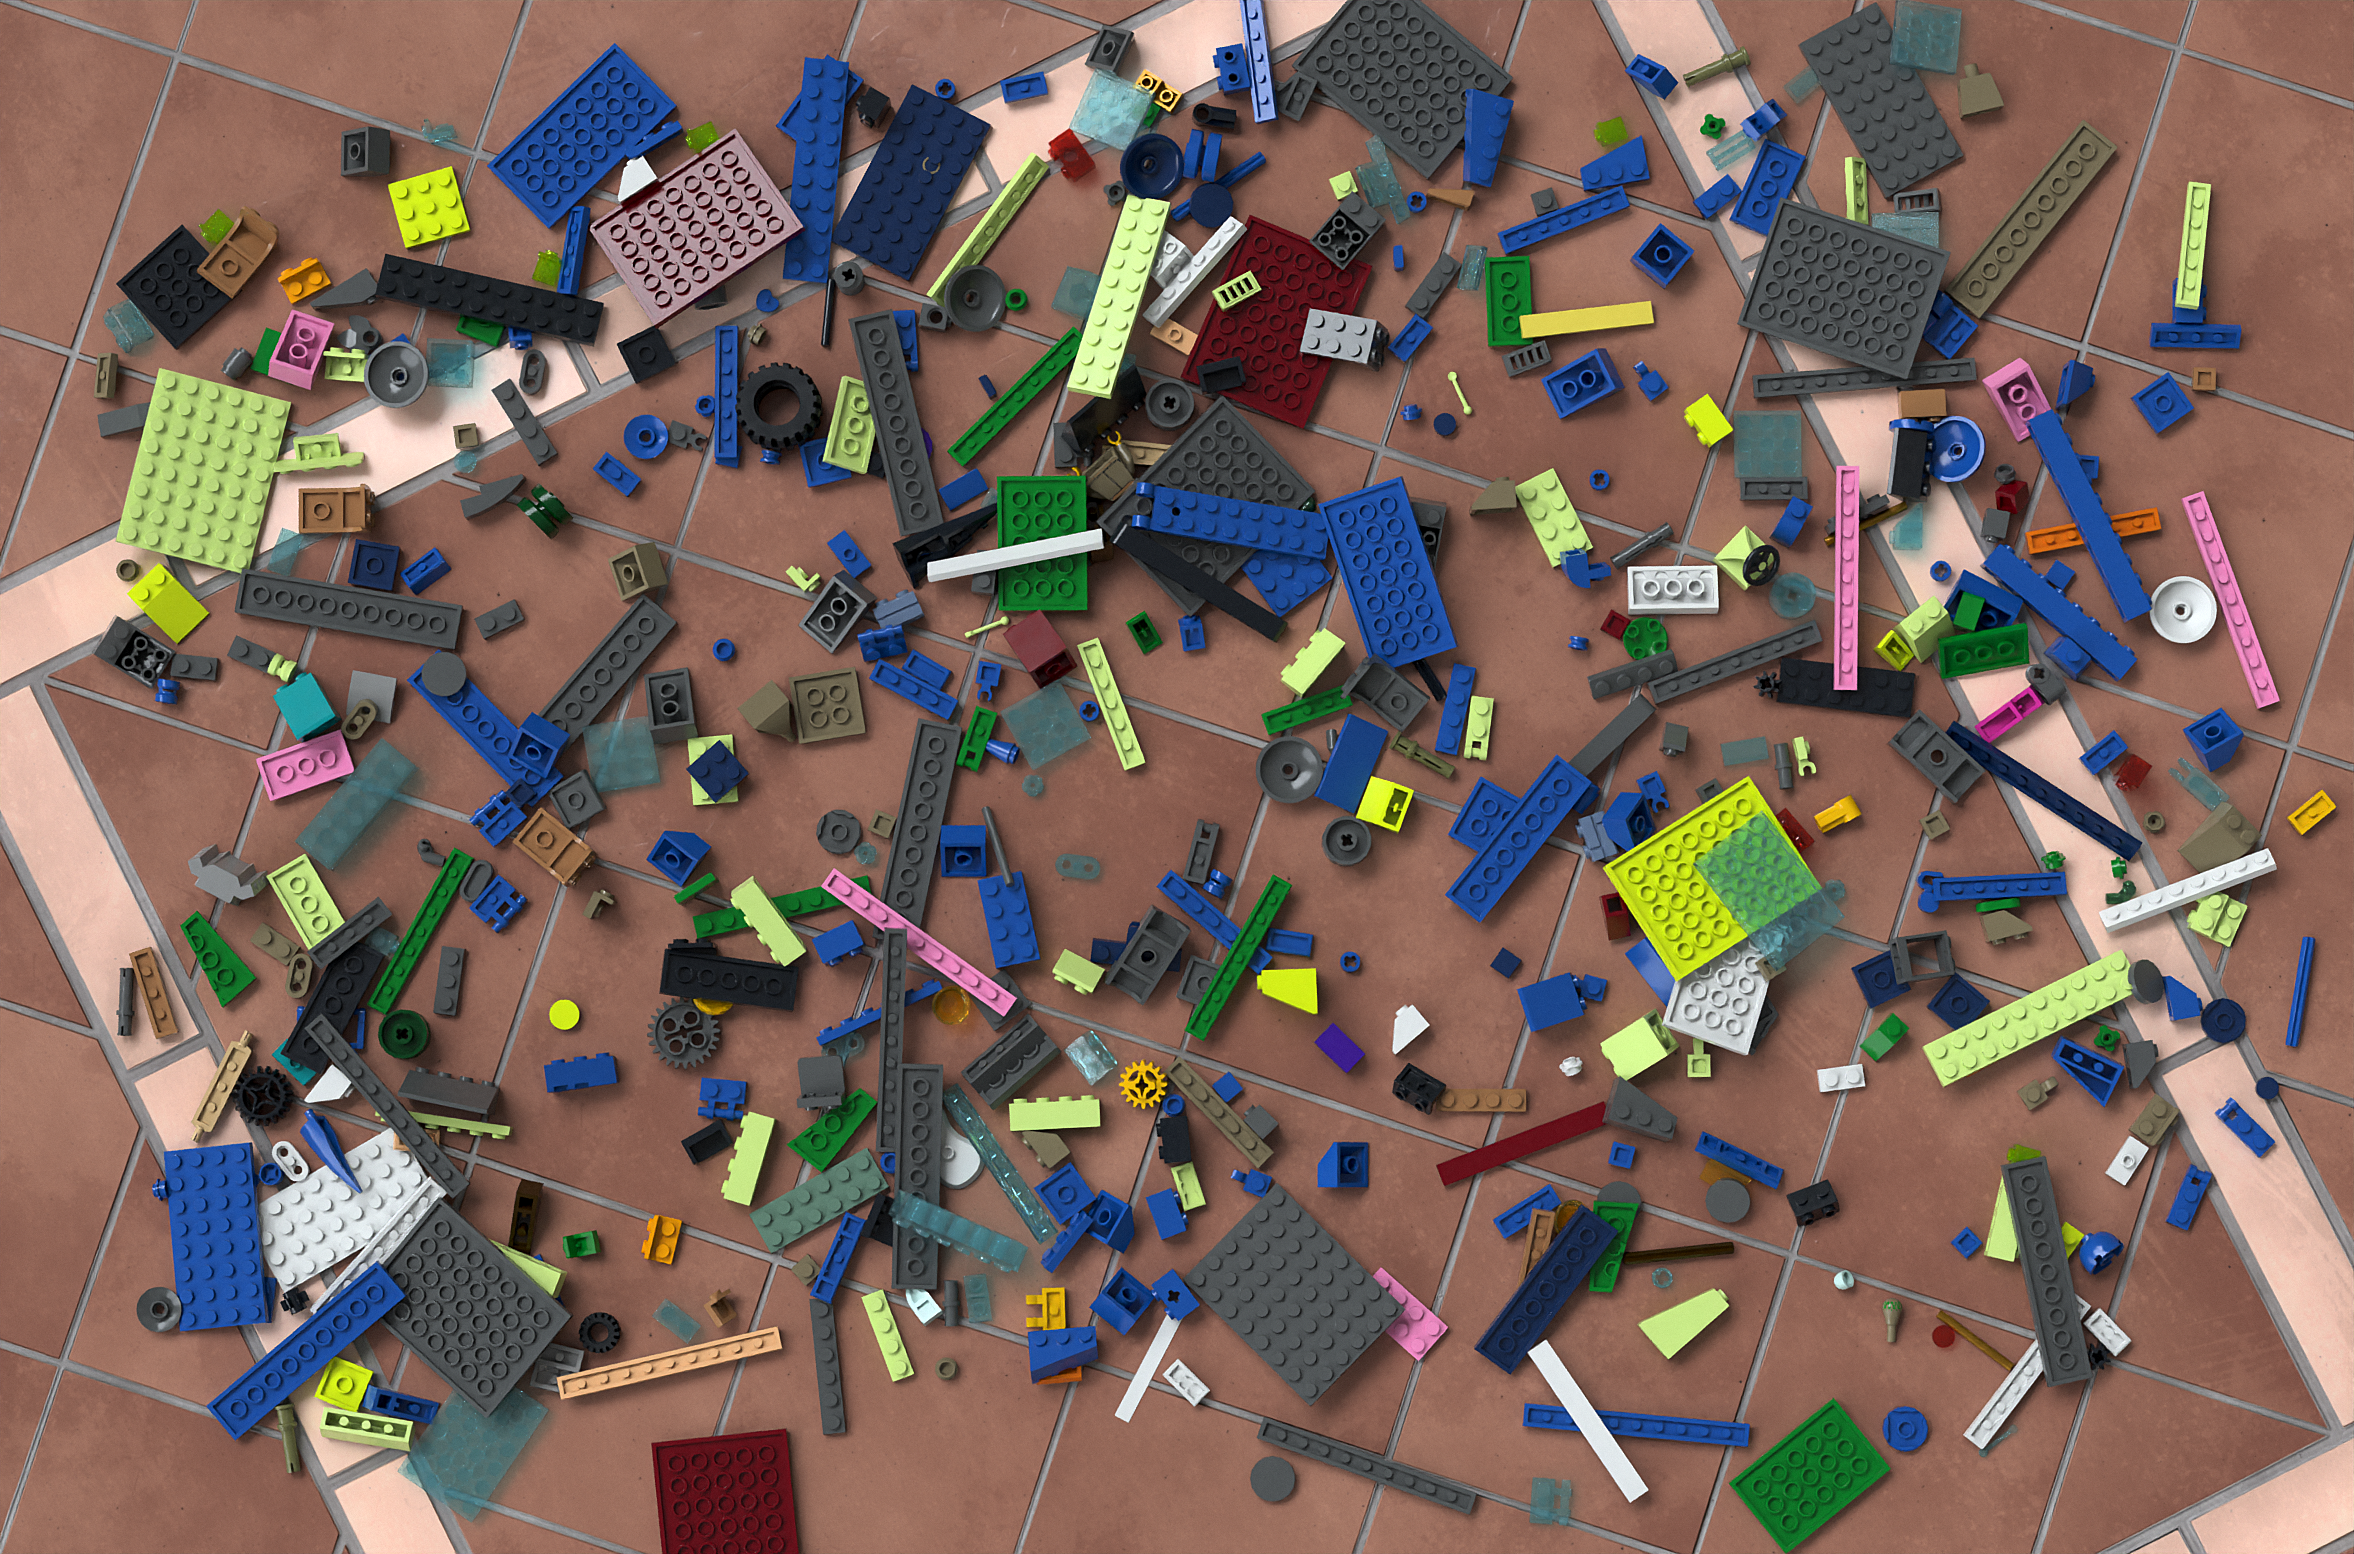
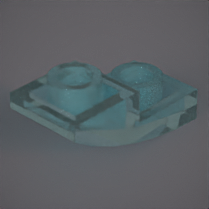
[963,1273,992,1324]

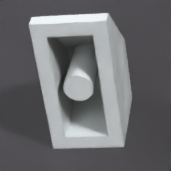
[618,156,658,204]
[1392,1004,1429,1054]
[304,1064,356,1103]

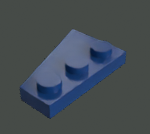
[1580,135,1650,191]

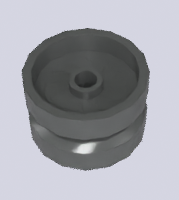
[1145,379,1194,431]
[1322,816,1371,867]

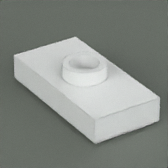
[2105,1136,2149,1186]
[2083,1308,2131,1356]
[1162,1359,1210,1407]

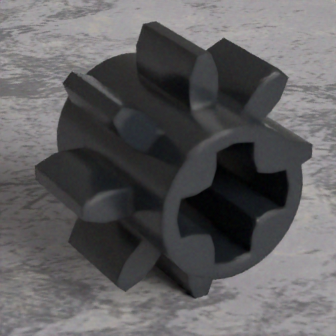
[1753,670,1782,698]
[280,1287,309,1315]
[2087,1343,2111,1370]

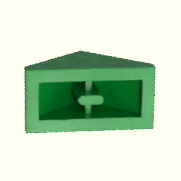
[1953,592,1985,633]
[1125,611,1163,654]

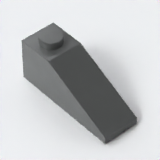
[310,268,380,310]
[97,402,150,437]

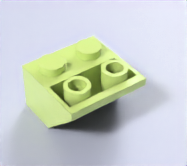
[1052,949,1105,995]

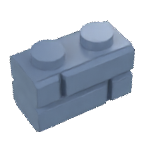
[872,589,925,629]
[1575,811,1619,862]

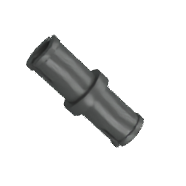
[1773,743,1794,790]
[942,1280,960,1326]

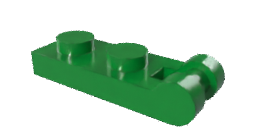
[956,706,998,772]

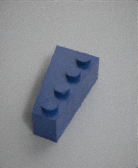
[1463,89,1514,187]

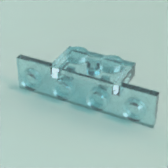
[1355,134,1411,224]

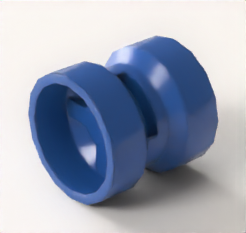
[155,679,180,705]
[1203,869,1233,899]
[259,1163,285,1185]

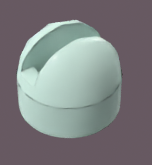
[1834,1270,1854,1290]

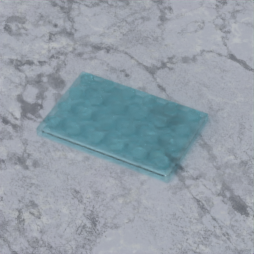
[1693,811,1845,971]
[397,1386,549,1523]

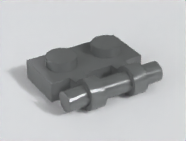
[1053,422,1095,468]

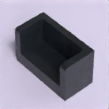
[1196,356,1246,395]
[681,1119,735,1165]

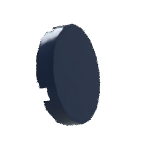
[1189,183,1233,227]
[2200,998,2246,1043]

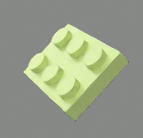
[688,734,739,806]

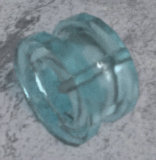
[1652,1268,1672,1288]

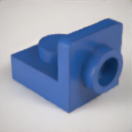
[1178,615,1206,651]

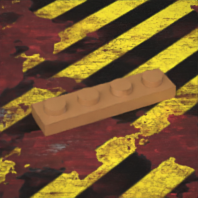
[129,947,179,1039]
[1436,1089,1526,1112]
[1516,1207,1556,1290]

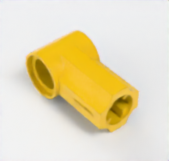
[1813,795,1862,833]

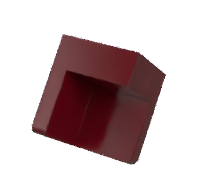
[1995,480,2030,514]

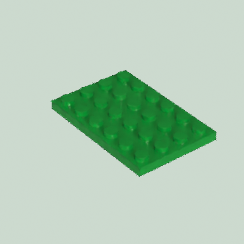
[997,475,1088,611]
[1728,1398,1891,1554]

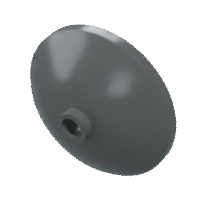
[944,265,1006,332]
[364,341,429,408]
[1256,736,1323,803]

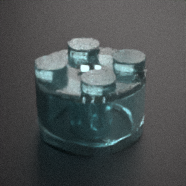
[1769,572,1816,620]

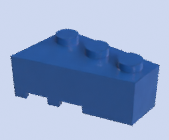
[2051,1035,2124,1107]
[544,1052,619,1093]
[1028,1326,1098,1384]

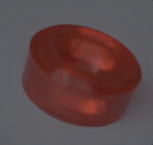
[1932,1325,1955,1348]

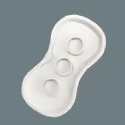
[940,1108,985,1189]

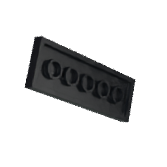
[1776,657,1915,718]
[280,941,385,1075]
[659,948,799,1012]

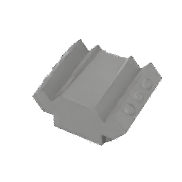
[188,844,270,906]

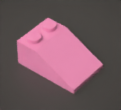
[268,309,334,390]
[1982,358,2051,442]

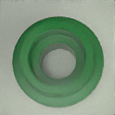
[1005,289,1028,311]
[2111,857,2127,879]

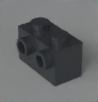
[856,86,892,128]

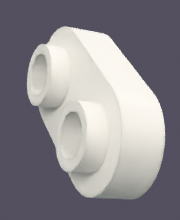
[272,1141,310,1181]

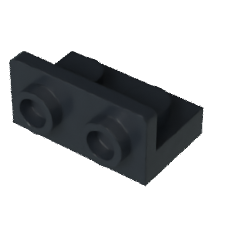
[1392,1063,1446,1115]

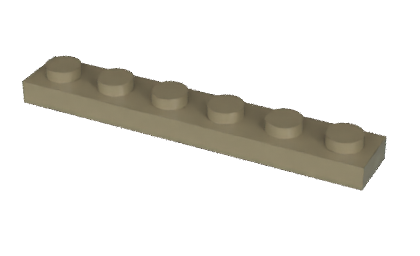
[1164,1056,1274,1168]

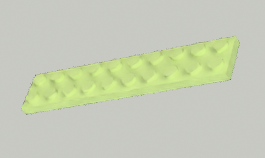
[1067,195,1171,399]
[1922,949,2133,1088]

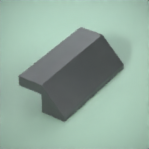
[961,1014,1061,1110]

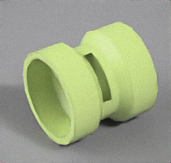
[267,653,298,683]

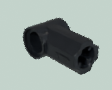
[1192,103,1237,130]

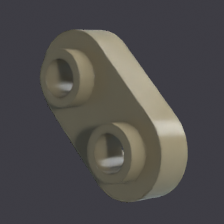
[341,699,378,739]
[285,954,314,998]

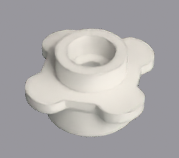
[1559,1057,1583,1076]

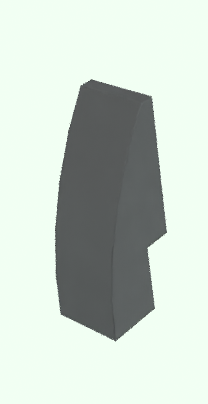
[460,474,526,520]

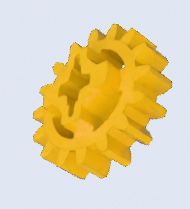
[1119,1059,1169,1109]

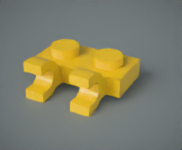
[1026,1287,1066,1330]

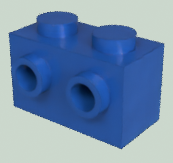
[1212,43,1250,95]

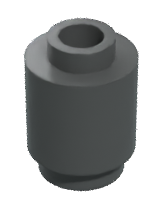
[221,347,253,381]

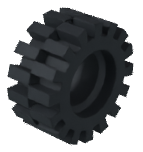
[578,1312,621,1353]

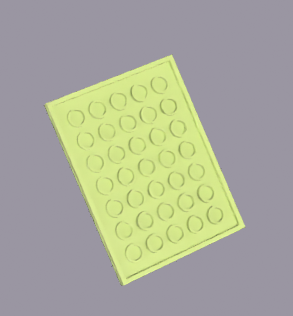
[115,368,291,575]

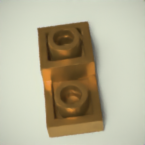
[1132,70,1184,114]

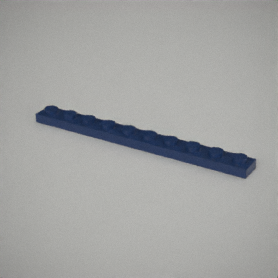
[1945,721,2143,861]

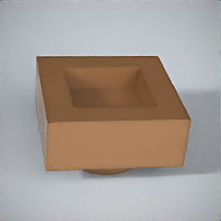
[2192,367,2216,391]

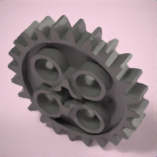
[647,997,720,1070]

